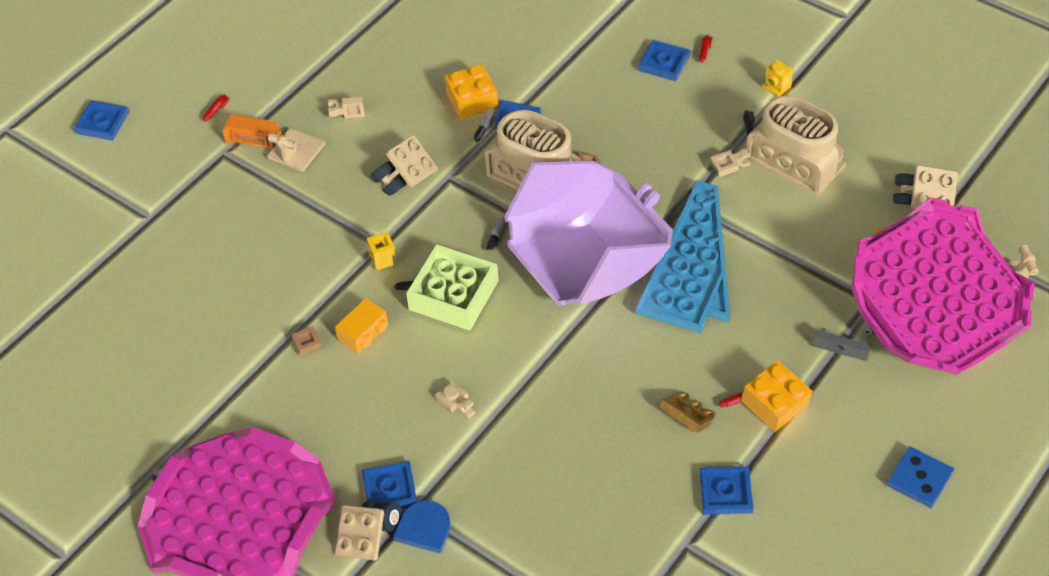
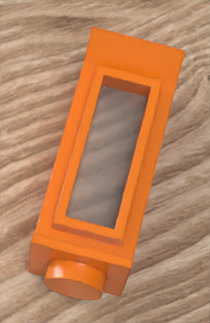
[222,114,282,151]

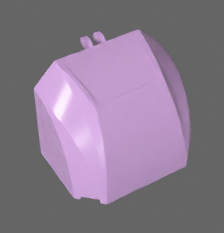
[505,161,673,305]

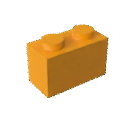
[335,298,388,354]

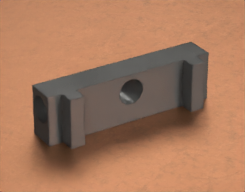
[812,328,871,361]

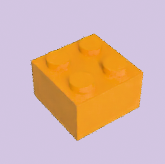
[444,64,498,120]
[741,360,813,432]

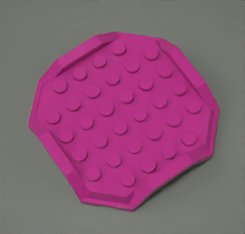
[851,197,1035,375]
[138,427,337,576]

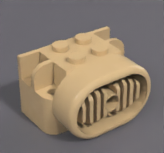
[747,95,846,197]
[485,110,581,190]

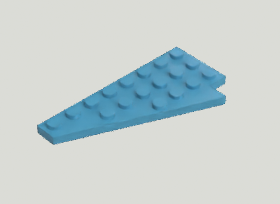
[636,180,730,334]

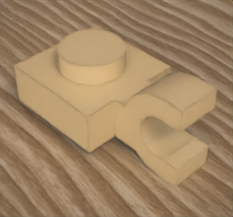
[328,97,365,119]
[710,148,750,177]
[435,381,475,419]

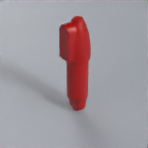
[699,35,713,63]
[202,94,230,122]
[718,391,743,408]

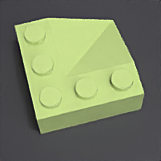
[406,244,499,331]

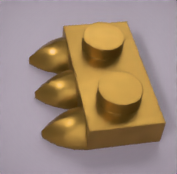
[660,392,715,433]

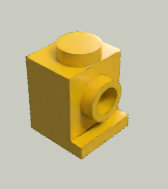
[762,60,793,97]
[367,231,395,270]

